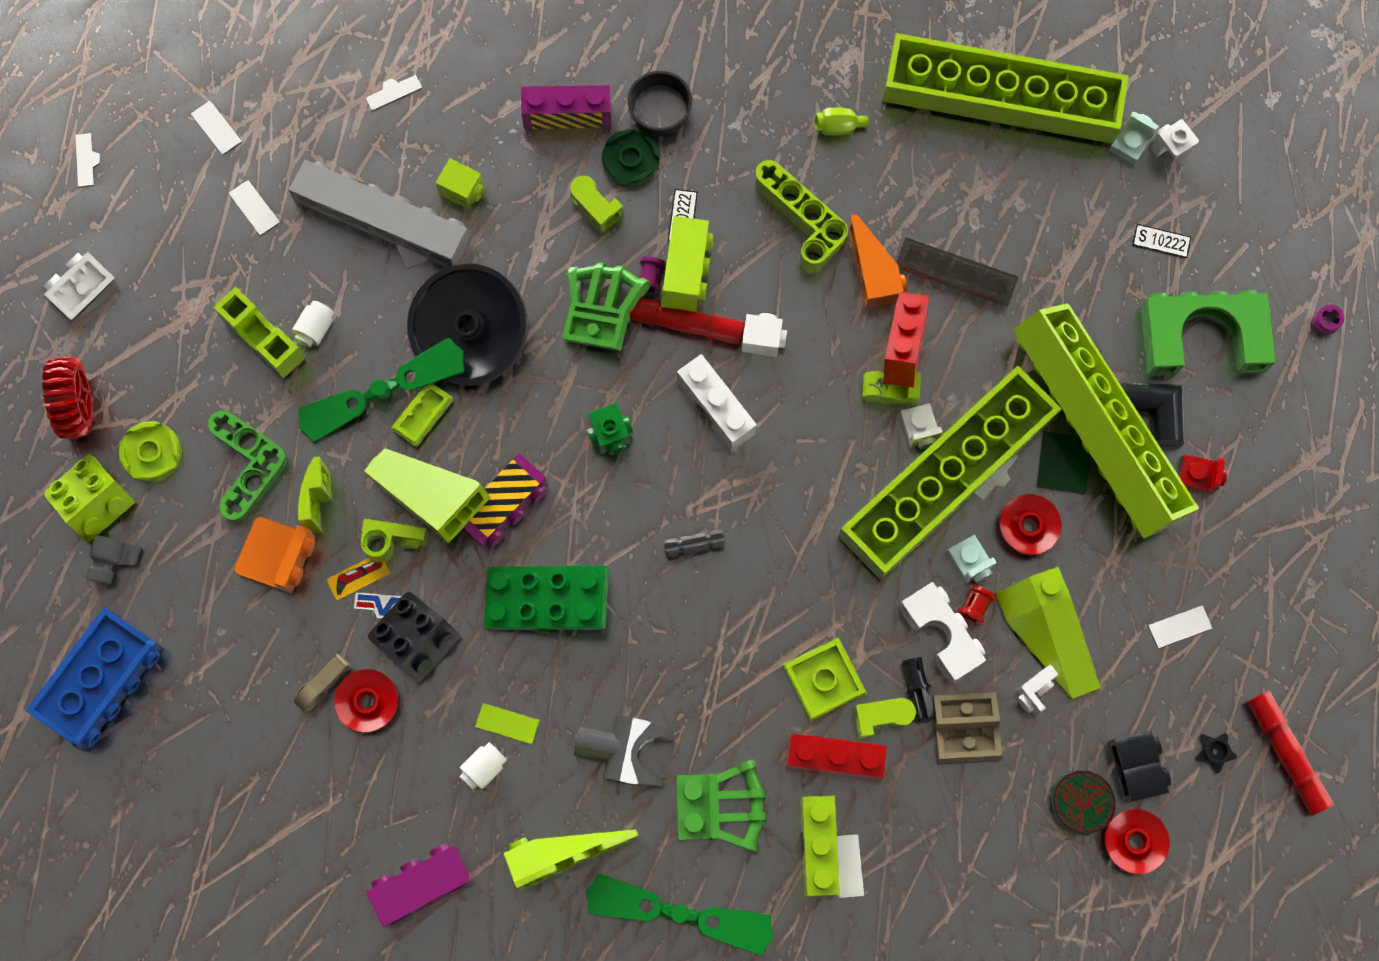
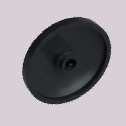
[407,263,528,386]

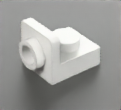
[899,403,943,449]
[1016,664,1058,716]

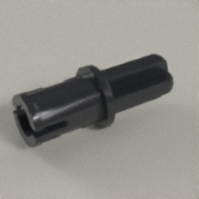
[902,657,935,722]

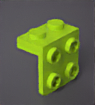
[44,454,136,543]

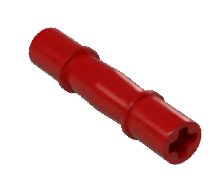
[630,298,745,346]
[1247,690,1334,816]

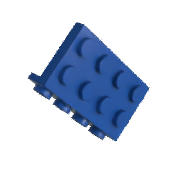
[25,607,162,751]

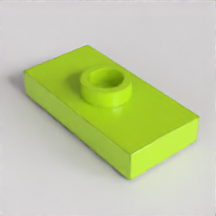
[391,383,453,448]

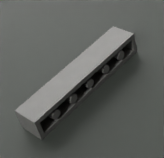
[289,160,470,267]

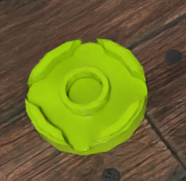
[119,421,182,483]

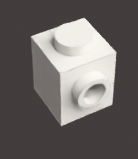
[741,313,787,357]

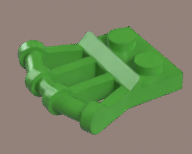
[562,262,650,351]
[677,759,767,853]

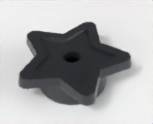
[1196,733,1237,773]

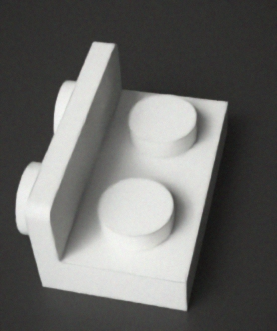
[43,252,115,320]

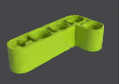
[754,160,848,274]

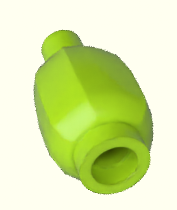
[814,108,869,136]

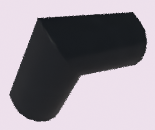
[1121,382,1184,446]

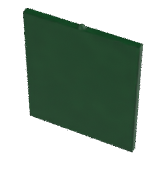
[1037,431,1090,494]

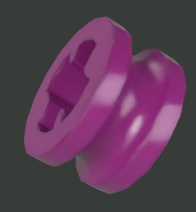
[1313,305,1344,335]

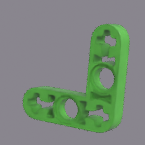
[208,410,288,523]

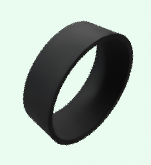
[628,71,692,136]

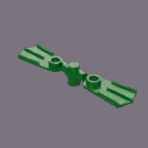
[298,338,465,442]
[585,873,774,955]

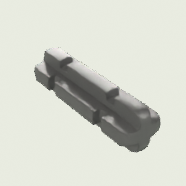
[664,530,725,558]

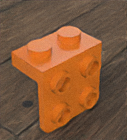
[235,517,315,594]

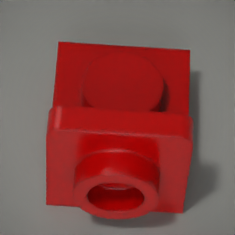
[1178,454,1228,494]

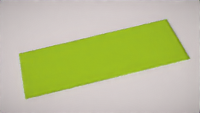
[475,703,540,744]

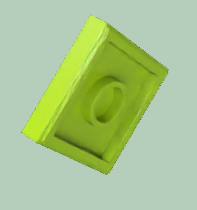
[782,637,867,722]

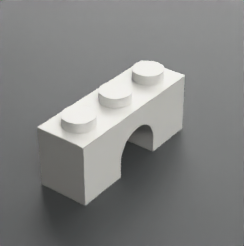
[677,354,757,452]
[898,582,986,685]

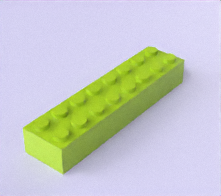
[882,33,1129,144]
[1013,303,1199,539]
[838,366,1062,580]

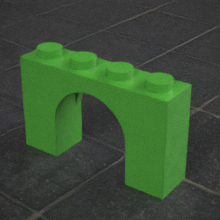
[1141,290,1276,375]

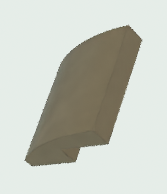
[933,692,1003,764]

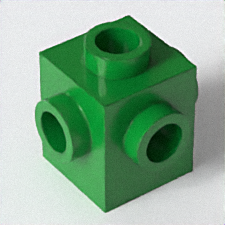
[587,403,633,455]

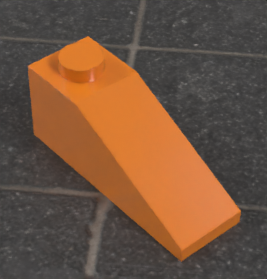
[848,214,907,309]

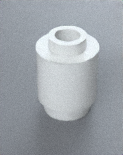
[292,301,334,348]
[459,742,507,790]

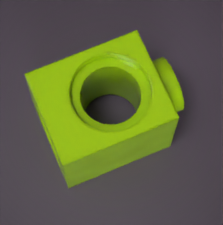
[435,158,485,209]

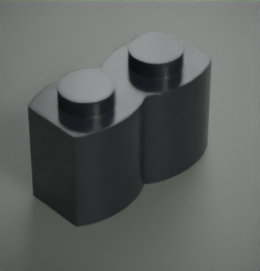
[1109,730,1171,803]

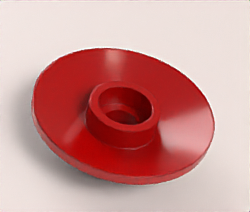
[999,494,1062,555]
[334,669,398,733]
[1105,809,1170,874]

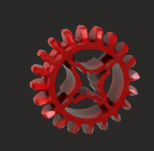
[41,356,94,439]

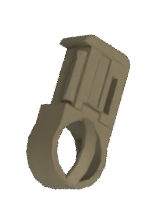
[294,654,352,713]

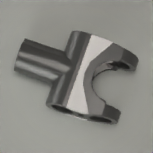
[574,716,674,787]

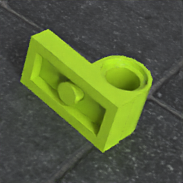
[361,519,429,563]

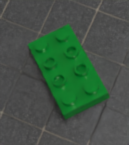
[483,565,609,633]

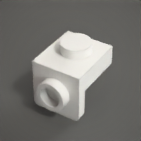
[1150,119,1199,158]

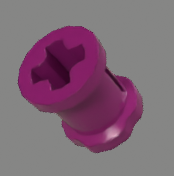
[639,256,667,294]

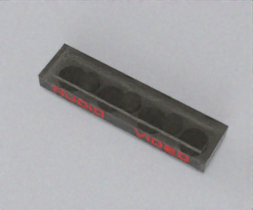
[896,237,1019,307]

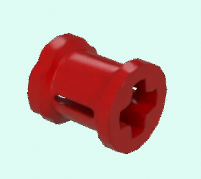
[958,584,996,626]

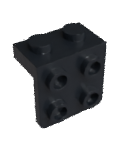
[368,592,462,683]

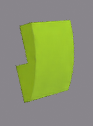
[298,456,332,533]

